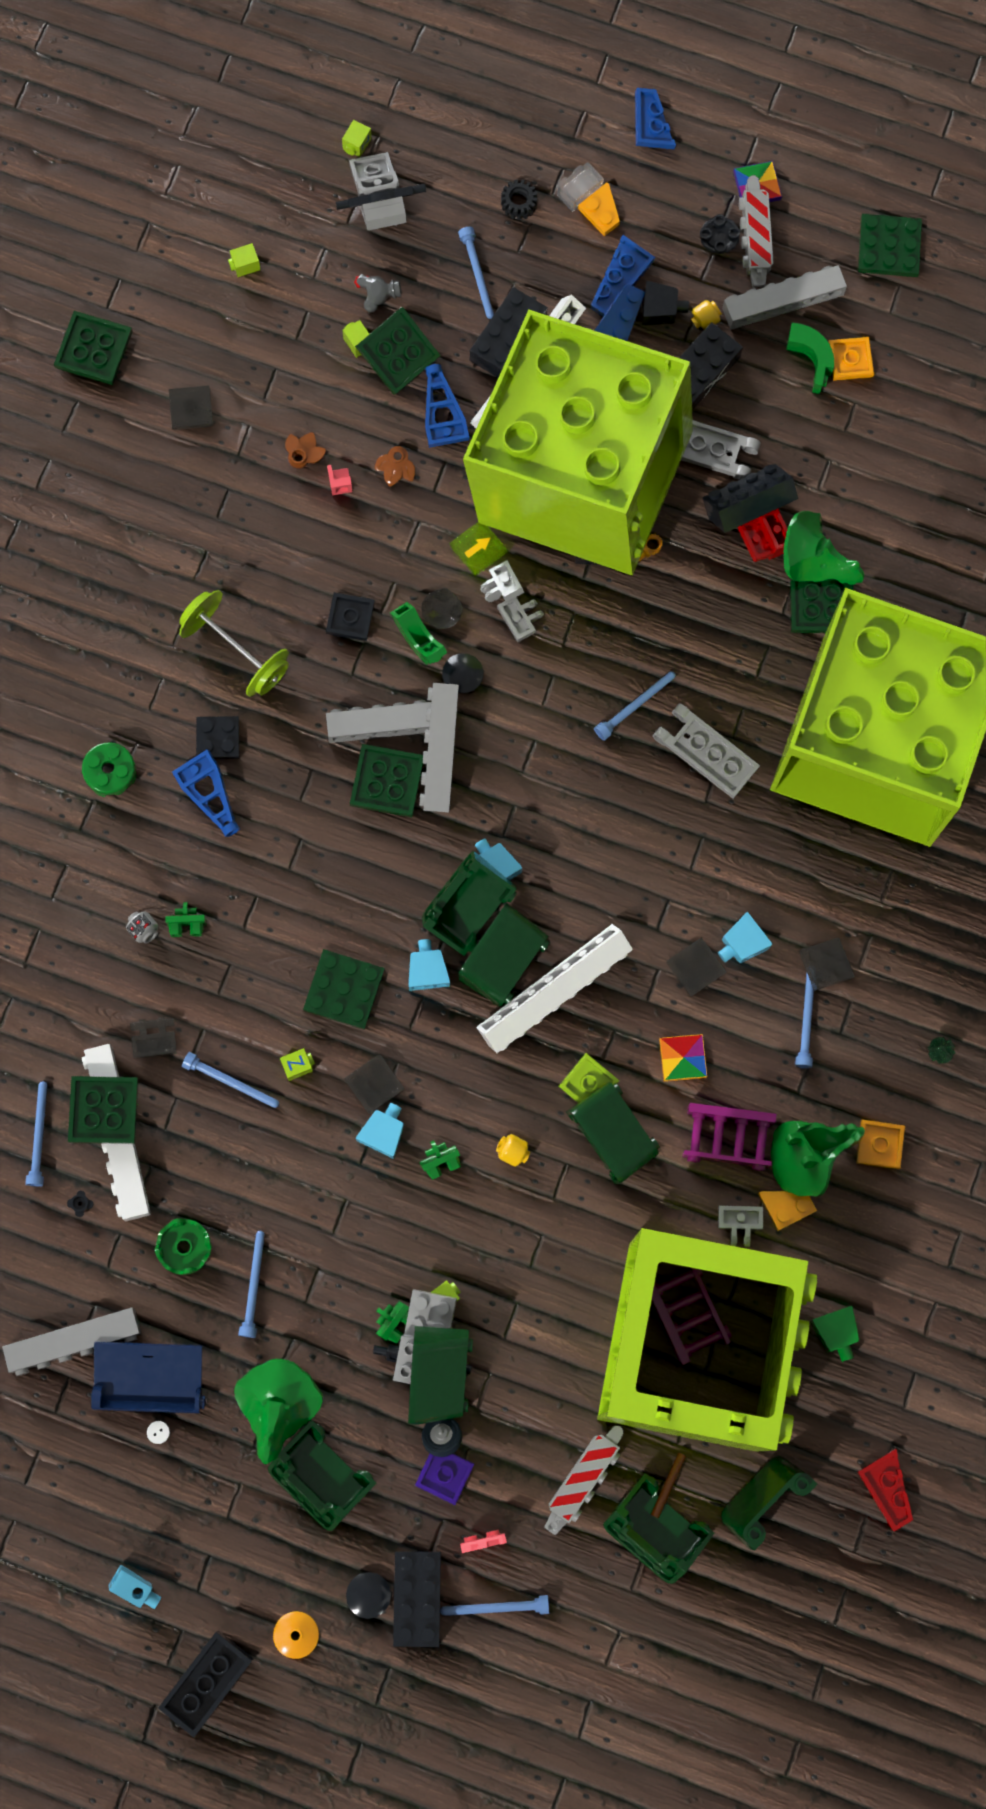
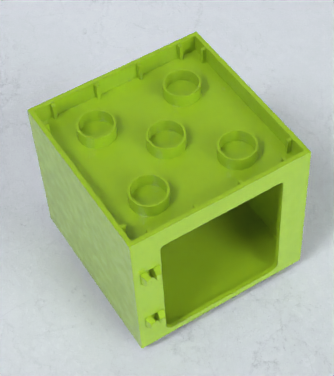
[463,309,693,576]
[770,588,986,847]
[597,1228,817,1451]

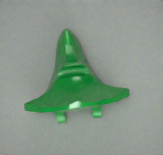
[784,510,865,585]
[771,1121,865,1196]
[234,1359,323,1464]

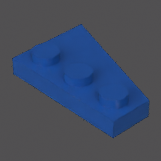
[635,88,676,149]

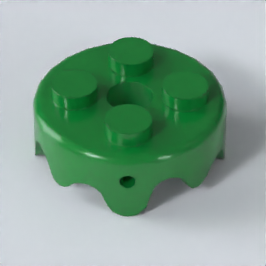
[82,742,136,797]
[155,1218,212,1275]

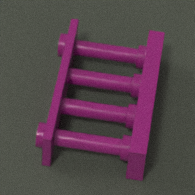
[682,1103,777,1171]
[651,1267,732,1366]

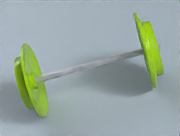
[179,590,289,697]

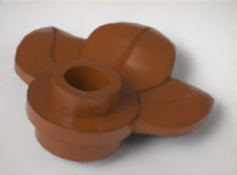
[285,432,326,468]
[375,446,415,487]

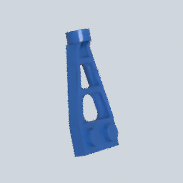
[425,364,469,448]
[172,750,240,837]

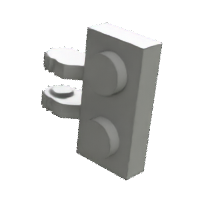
[480,561,524,602]
[497,597,544,642]
[718,1206,763,1247]

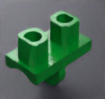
[165,902,206,937]
[419,1140,461,1180]
[376,1301,409,1343]

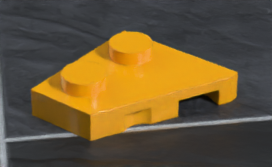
[578,183,620,237]
[758,1191,817,1231]

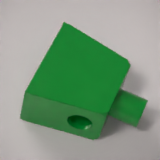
[810,1306,859,1362]

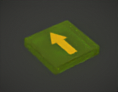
[450,522,508,576]

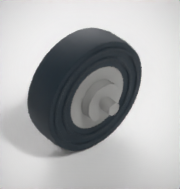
[422,1419,462,1457]

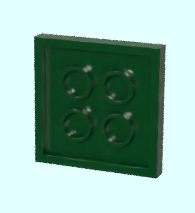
[858,214,922,277]
[355,307,441,395]
[54,311,133,385]
[790,579,853,633]
[350,744,423,818]
[303,949,385,1030]
[68,1076,139,1144]

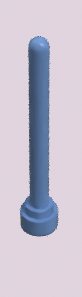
[458,227,494,319]
[594,671,676,741]
[795,966,815,1068]
[181,1051,279,1108]
[25,1081,47,1187]
[238,1231,265,1338]
[440,1595,549,1616]

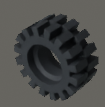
[501,179,537,220]

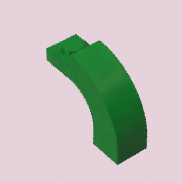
[786,323,834,394]
[390,602,447,665]

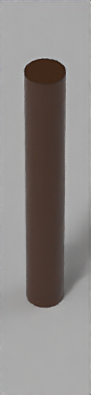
[651,1452,686,1519]

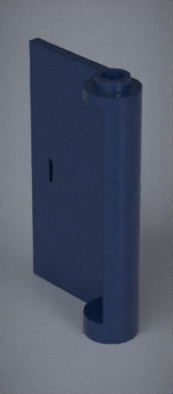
[91,1342,206,1413]

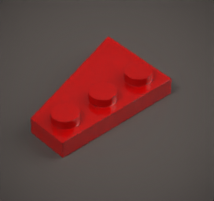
[857,1449,913,1532]

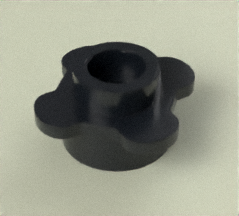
[67,1191,94,1217]

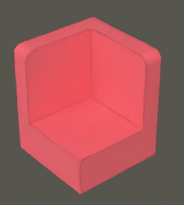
[327,465,352,496]

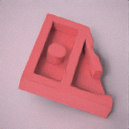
[460,1530,507,1553]

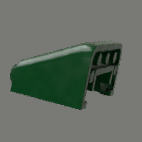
[422,851,517,956]
[459,903,550,1008]
[566,1082,660,1184]
[408,1326,473,1425]
[268,1420,376,1531]
[721,1456,818,1551]
[603,1473,715,1584]

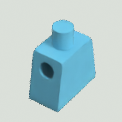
[475,839,522,880]
[718,912,772,963]
[409,939,450,991]
[356,1103,404,1159]
[109,1565,161,1609]

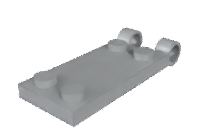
[681,420,761,480]
[652,703,760,799]

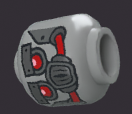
[126,911,158,944]

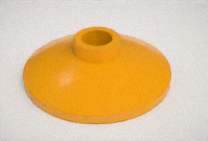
[273,1611,319,1659]

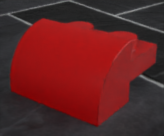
[737,509,788,562]

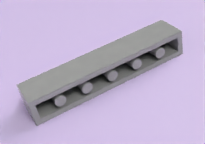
[722,265,847,330]
[419,683,459,813]
[326,700,431,743]
[2,1308,142,1376]

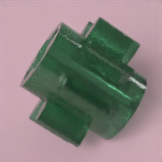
[927,1037,955,1064]

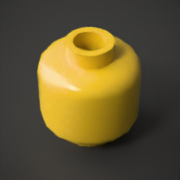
[691,300,722,330]
[496,1134,530,1167]

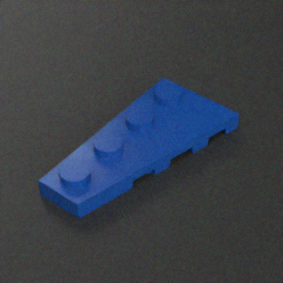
[591,235,655,317]
[594,284,645,341]

